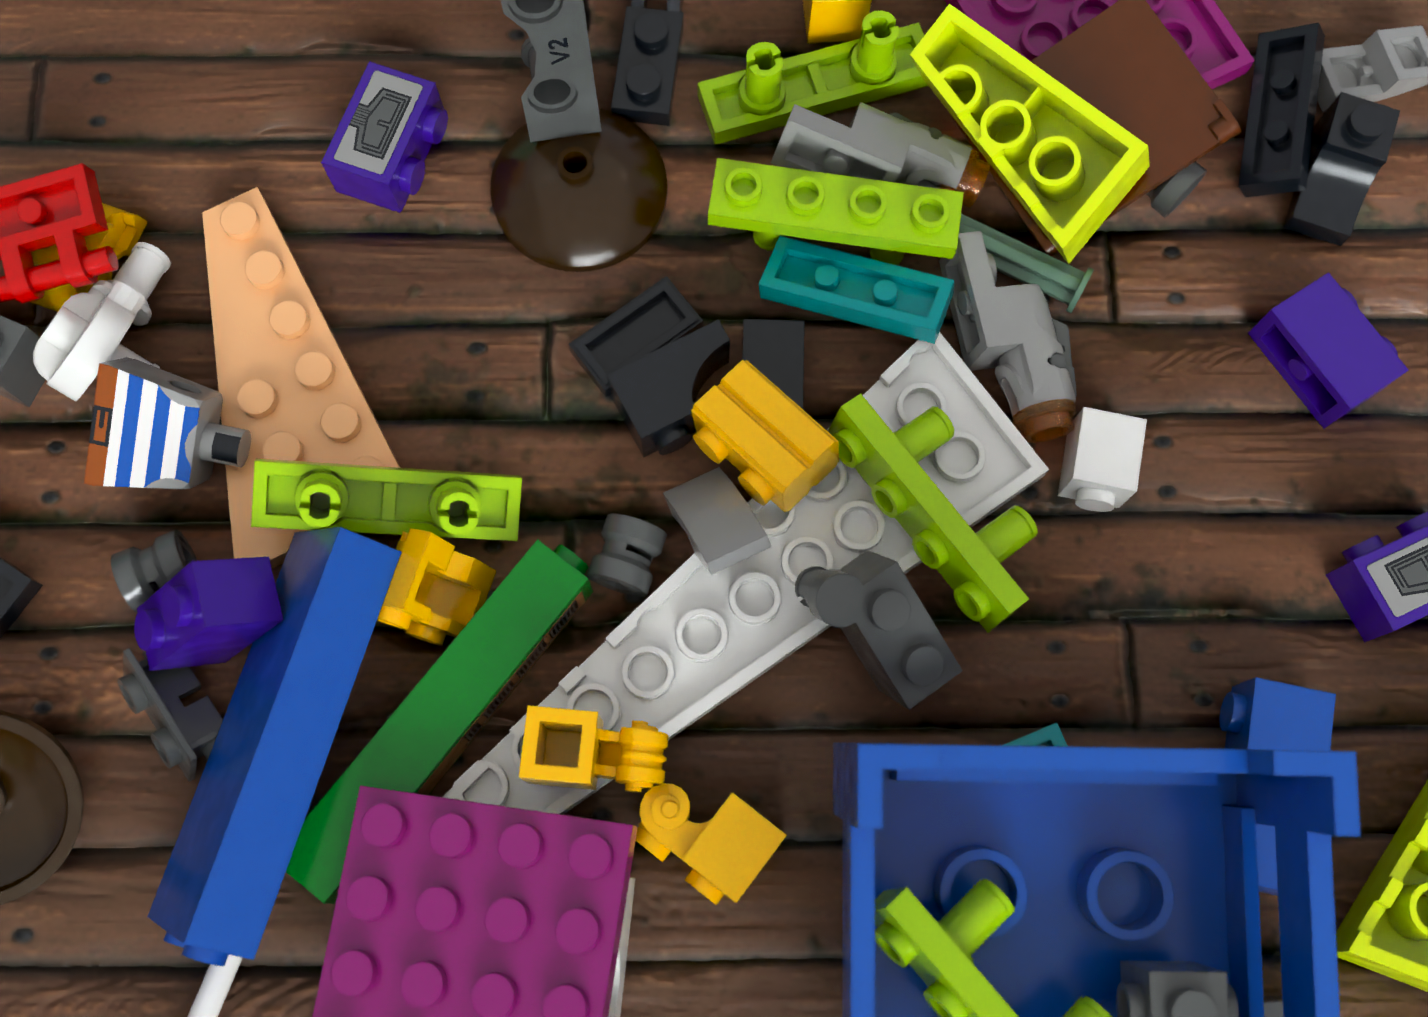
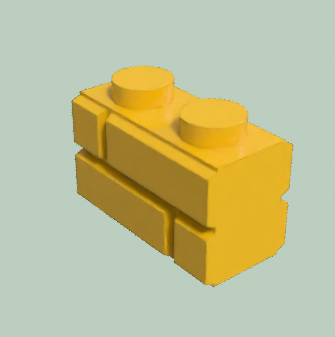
[691,360,839,513]

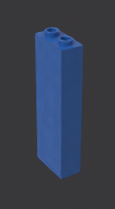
[147,527,401,966]

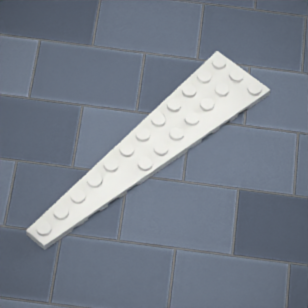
[443,332,1049,815]

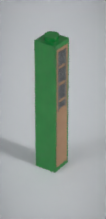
[286,539,593,904]

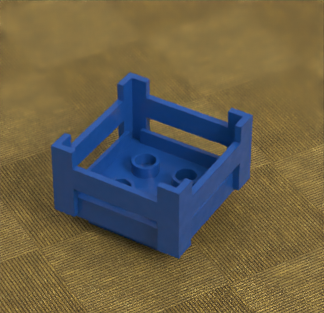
[833,742,1361,1017]

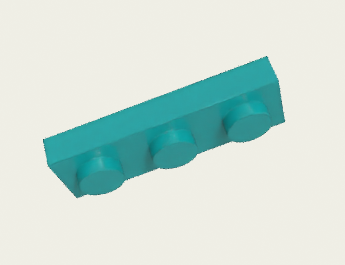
[758,236,954,344]

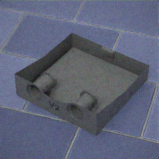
[501,0,602,142]

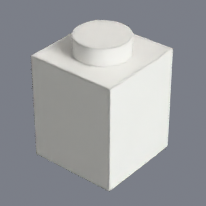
[1058,407,1147,512]

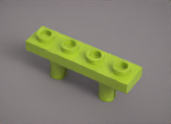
[697,10,928,145]
[708,158,964,265]
[828,393,1038,633]
[251,458,522,541]
[875,879,1111,1017]

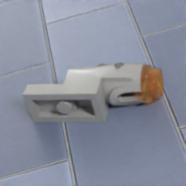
[771,102,990,208]
[939,231,1077,443]

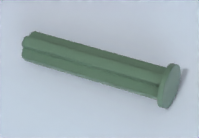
[959,214,1094,313]

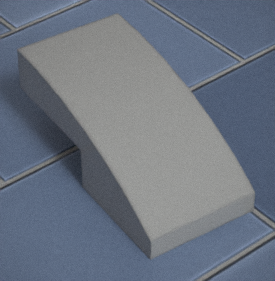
[1317,25,1428,112]
[663,467,772,575]

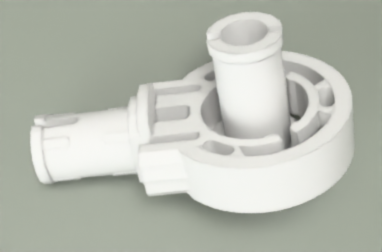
[33,242,171,401]

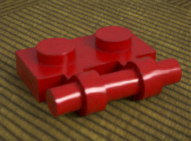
[0,163,119,303]

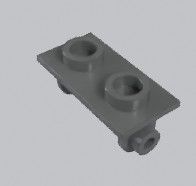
[117,648,223,782]

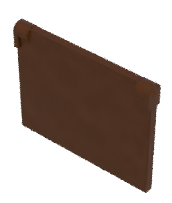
[952,0,1241,256]

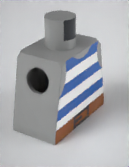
[84,357,251,489]

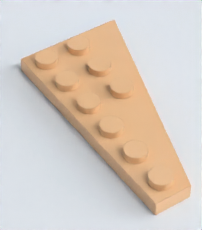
[202,187,401,569]

